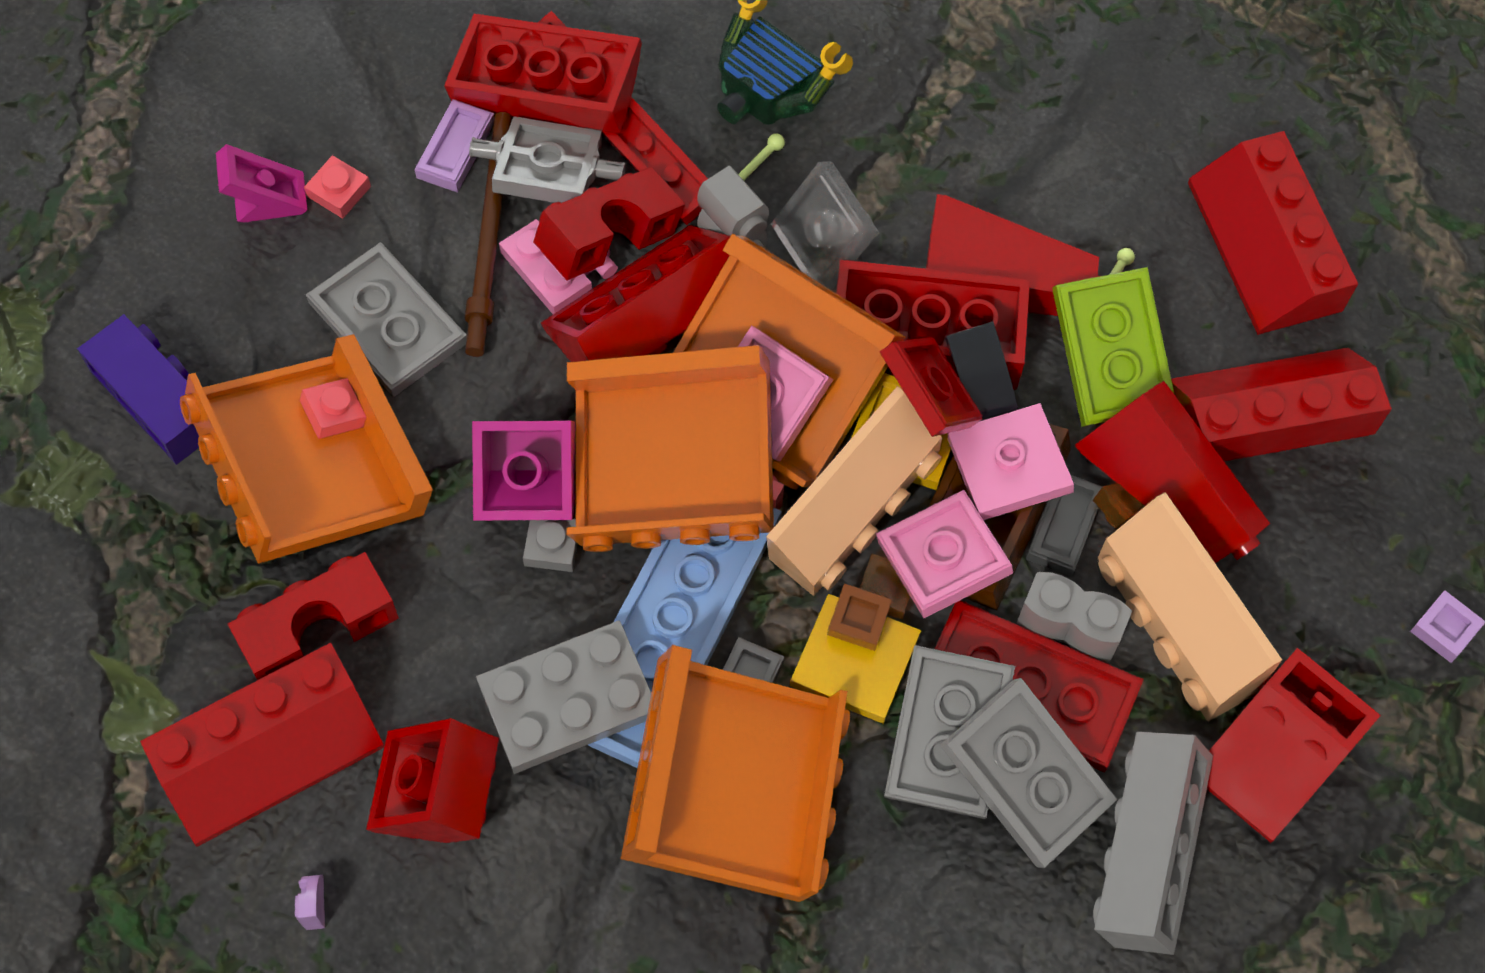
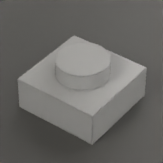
[523,519,578,572]

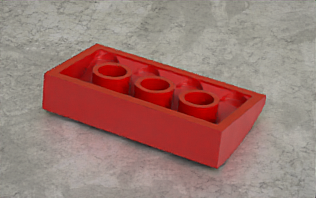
[444,14,642,133]

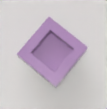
[1410,590,1485,663]

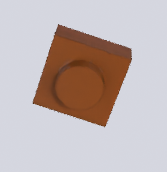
[827,583,892,651]

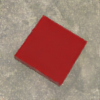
[880,337,983,437]

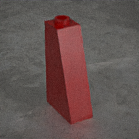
[926,194,1100,316]
[1075,381,1270,563]

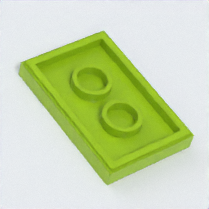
[1052,267,1174,427]

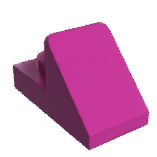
[216,144,307,222]

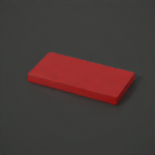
[935,600,1144,773]

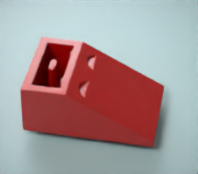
[1207,648,1381,843]

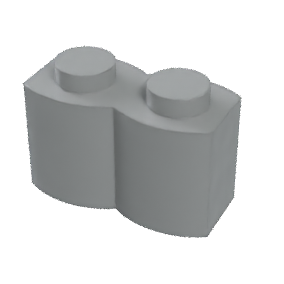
[697,165,769,249]
[1016,572,1132,663]

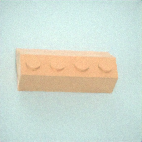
[766,386,942,596]
[1098,492,1282,722]

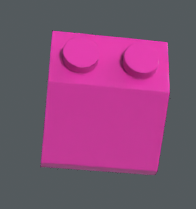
[472,421,576,521]

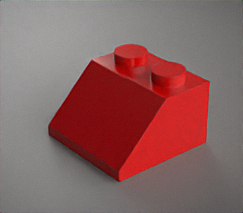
[366,718,499,843]

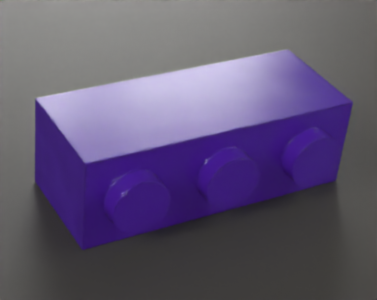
[77,314,203,465]

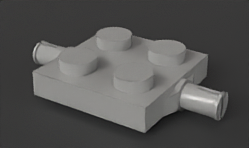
[469,116,626,203]

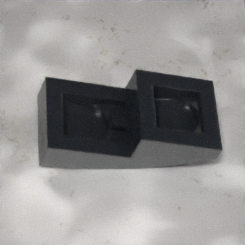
[945,321,1019,422]

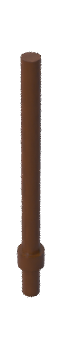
[464,112,513,357]

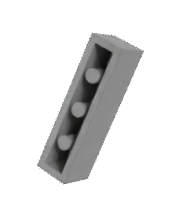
[1093,732,1213,955]

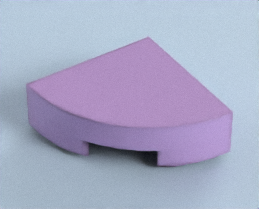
[295,875,325,930]

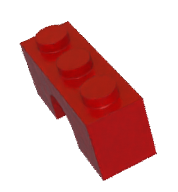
[533,167,685,281]
[227,552,399,680]

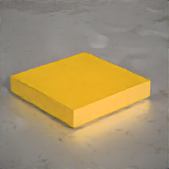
[790,594,921,724]

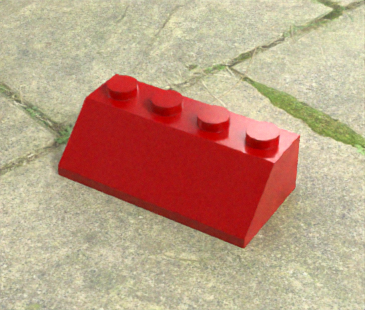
[1188,131,1358,335]
[541,225,730,362]
[836,260,1030,390]
[1171,348,1392,462]
[140,643,384,847]

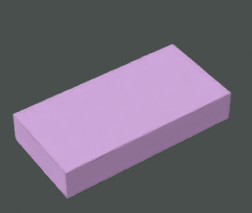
[415,99,494,193]

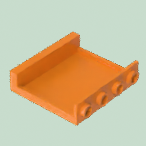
[673,233,906,490]
[180,334,433,564]
[567,345,774,552]
[621,645,850,902]

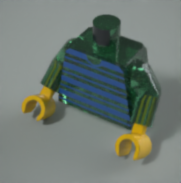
[717,0,853,125]

